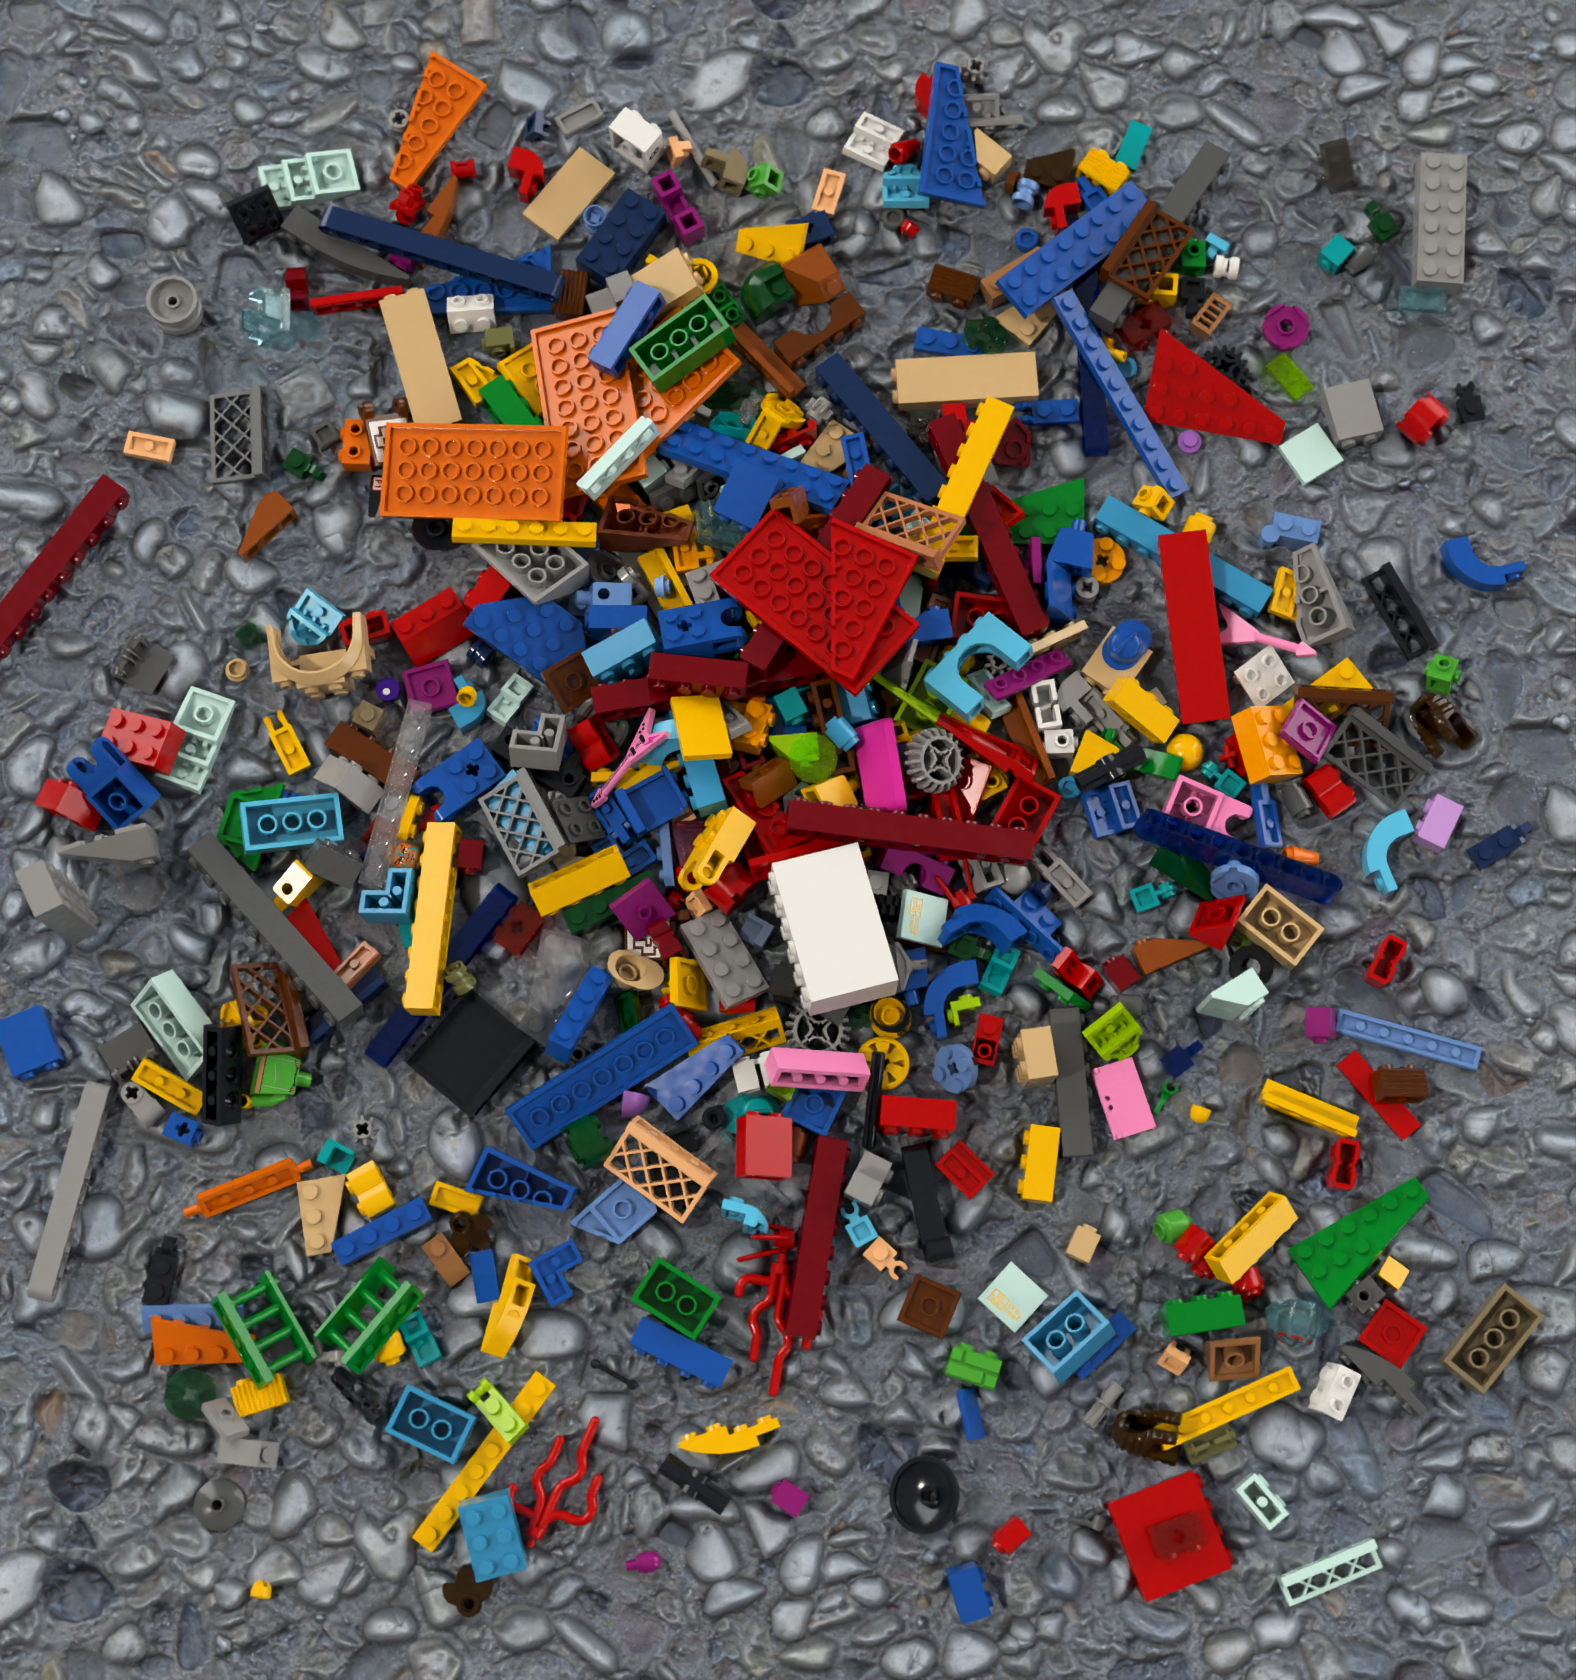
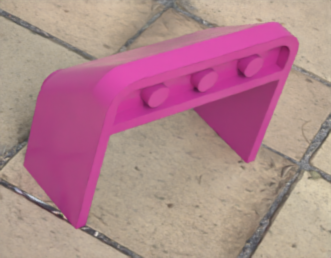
[851,717,907,814]

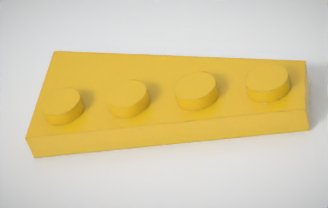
[1283,657,1374,717]

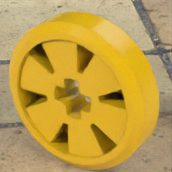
[858,1036,910,1091]

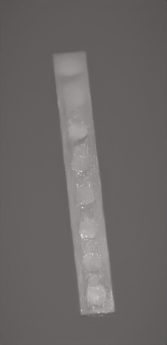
[358,699,433,890]

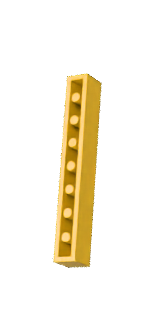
[913,396,1014,580]
[402,822,462,1016]

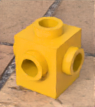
[1131,485,1175,521]

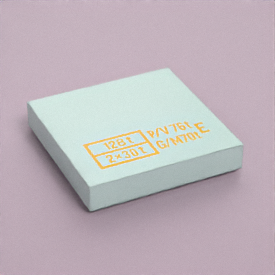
[896,889,948,948]
[977,1262,1048,1333]

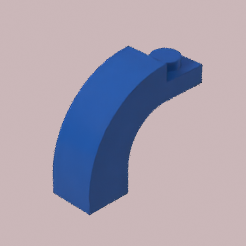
[1440,536,1527,592]
[937,904,1028,955]
[923,959,979,1041]

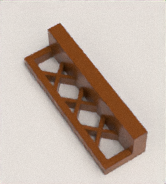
[730,322,807,401]
[1001,691,1056,786]

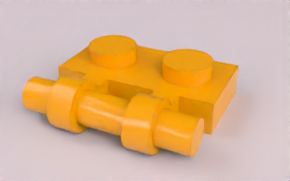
[672,522,717,574]

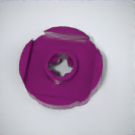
[1261,304,1309,352]

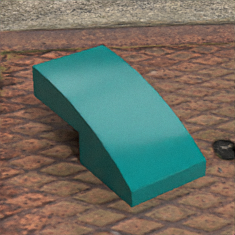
[1115,120,1153,171]
[977,947,1021,998]
[399,1310,443,1369]

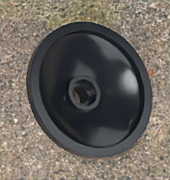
[889,1456,960,1535]

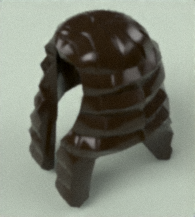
[1409,693,1478,759]
[1112,1408,1183,1467]

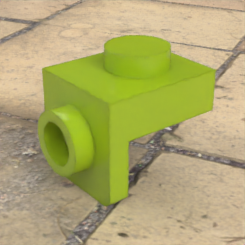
[946,994,981,1029]

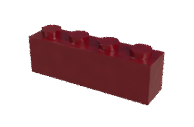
[648,652,749,700]

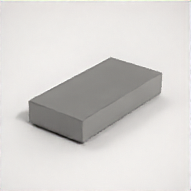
[554,98,605,140]

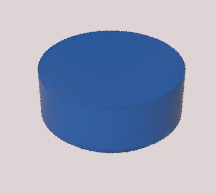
[1015,228,1038,253]

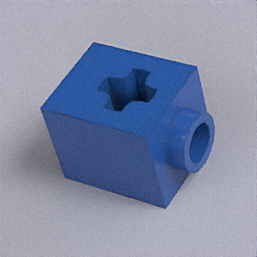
[162,1111,204,1148]

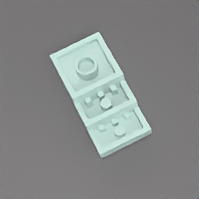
[257,149,361,212]
[154,686,236,794]

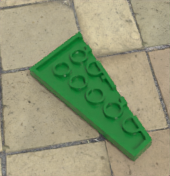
[958,478,1084,547]
[1288,1177,1429,1313]

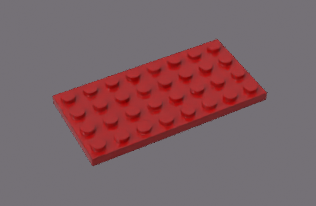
[709,509,920,697]

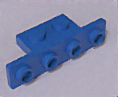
[984,886,1064,964]

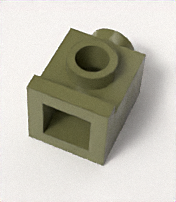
[481,326,516,357]

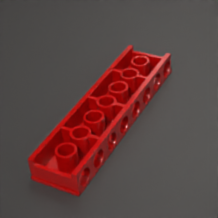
[1157,529,1231,726]

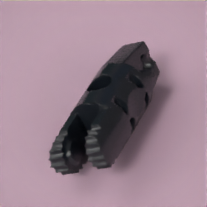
[330,1366,386,1422]

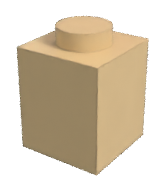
[1064,1224,1101,1265]

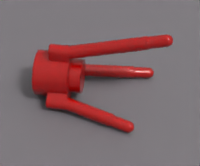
[935,859,977,909]
[737,1223,794,1262]

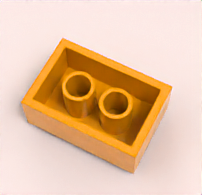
[1231,705,1303,785]

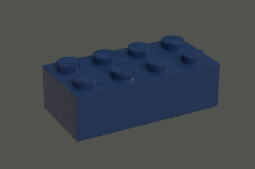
[576,188,667,288]

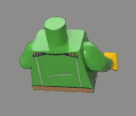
[241,1036,312,1109]

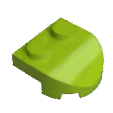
[1082,1002,1143,1061]

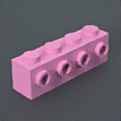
[764,1047,871,1092]

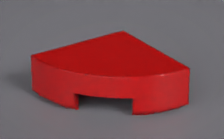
[419,804,441,832]

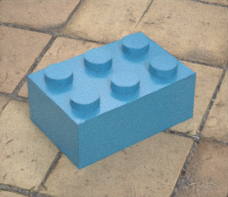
[581,618,665,684]
[1021,1289,1116,1385]
[385,1384,479,1464]
[457,1488,528,1583]

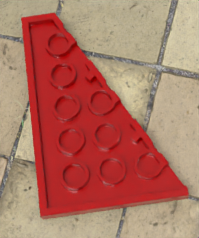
[1144,329,1285,445]
[831,517,919,683]

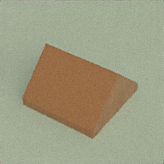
[1204,1336,1261,1382]

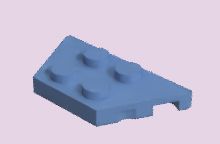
[570,1160,658,1245]

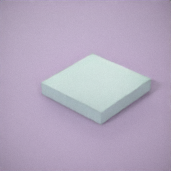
[1278,423,1344,486]

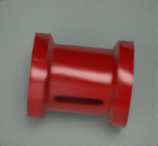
[450,158,476,179]

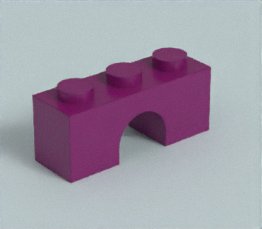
[651,169,705,247]
[873,848,956,896]

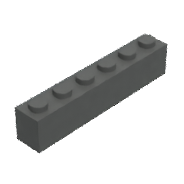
[1047,1007,1097,1159]

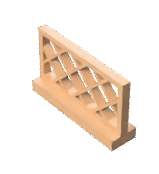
[603,1115,718,1224]

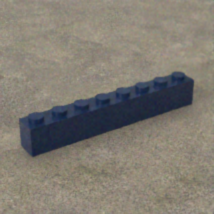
[815,352,948,507]

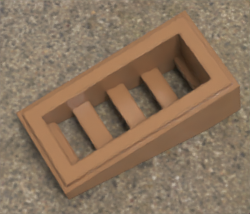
[1188,292,1233,341]

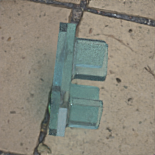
[242,287,290,348]
[696,493,747,552]

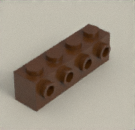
[806,678,856,778]

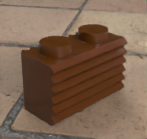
[926,263,979,309]
[551,269,590,321]
[1370,1064,1430,1104]

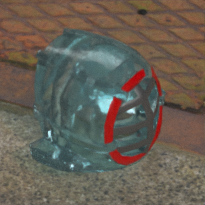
[1265,1297,1329,1347]

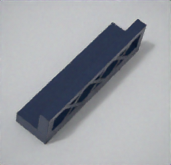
[305,967,389,1049]

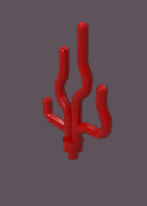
[734,1254,823,1397]
[508,1416,603,1549]

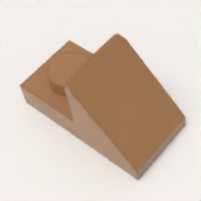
[421,1232,471,1287]

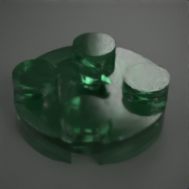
[962,317,1010,354]
[164,1369,217,1420]

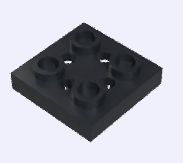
[225,184,284,245]

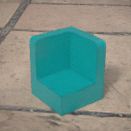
[316,1138,358,1174]

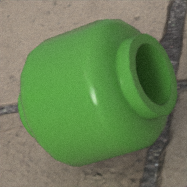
[1153,1209,1193,1245]

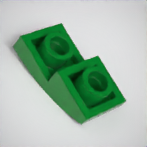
[707,281,748,327]
[1130,748,1183,781]

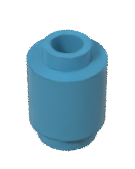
[824,716,860,753]

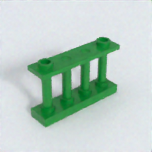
[314,1256,425,1375]
[210,1269,317,1390]

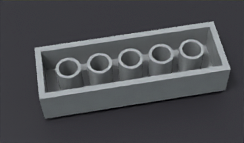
[1411,152,1467,295]
[14,859,100,944]

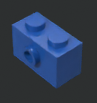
[945,1560,994,1625]

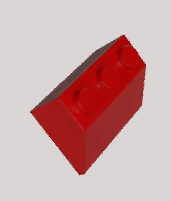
[389,587,475,667]
[991,778,1062,853]

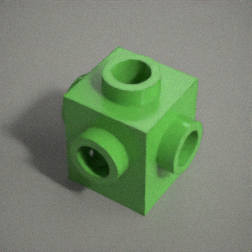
[745,163,784,199]
[1424,654,1462,696]

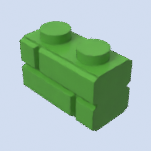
[944,1342,1002,1391]

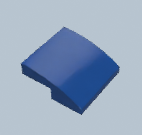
[1080,780,1144,840]

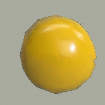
[1166,733,1204,772]

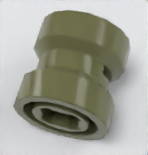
[442,961,476,995]

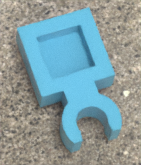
[840,1201,878,1249]

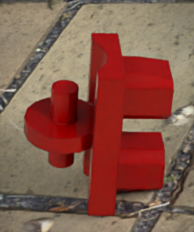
[389,184,427,225]
[1218,732,1247,778]

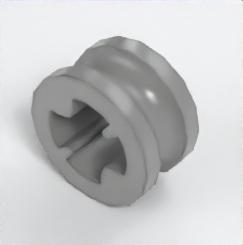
[389,109,409,133]

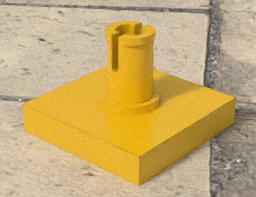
[661,957,708,1012]

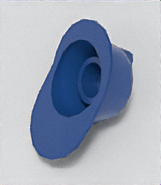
[1102,620,1152,670]

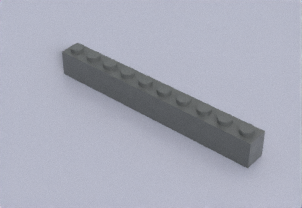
[1088,140,1230,335]
[187,833,364,1031]

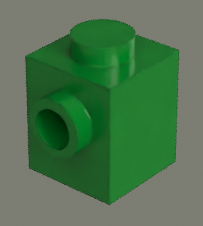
[1179,238,1206,276]

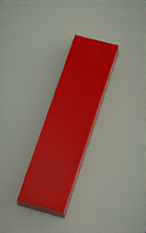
[310,285,405,316]
[1335,1050,1421,1142]

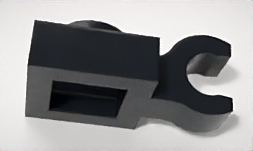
[1180,276,1205,319]

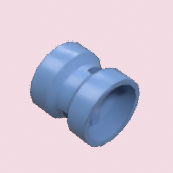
[1011,178,1039,210]
[583,205,606,235]

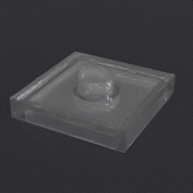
[272,362,336,424]

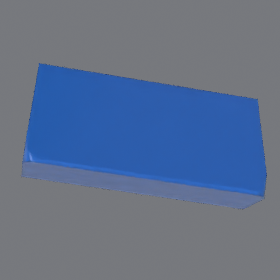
[468,1249,501,1304]
[956,1388,985,1441]

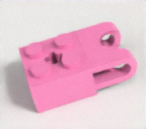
[1157,775,1253,853]

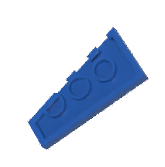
[644,1033,746,1121]

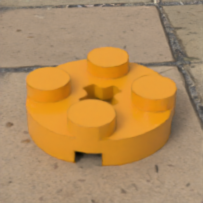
[1091,537,1126,586]

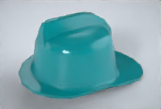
[723,1095,781,1134]

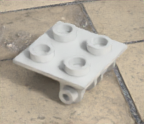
[1232,645,1295,706]

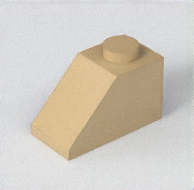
[973,128,1012,185]

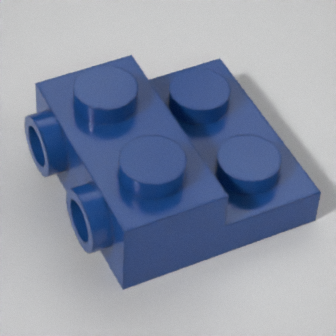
[782,1087,847,1136]

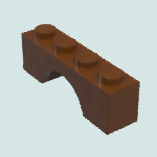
[774,291,866,370]

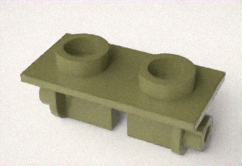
[1182,1422,1238,1465]

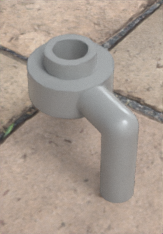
[617,565,650,605]
[312,1333,345,1366]

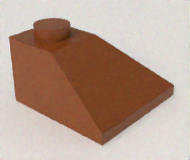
[780,243,846,306]

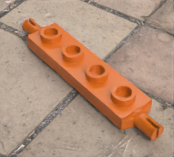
[183,1157,314,1218]

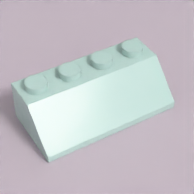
[1196,968,1269,1021]
[130,969,213,1081]

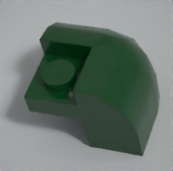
[741,260,795,327]

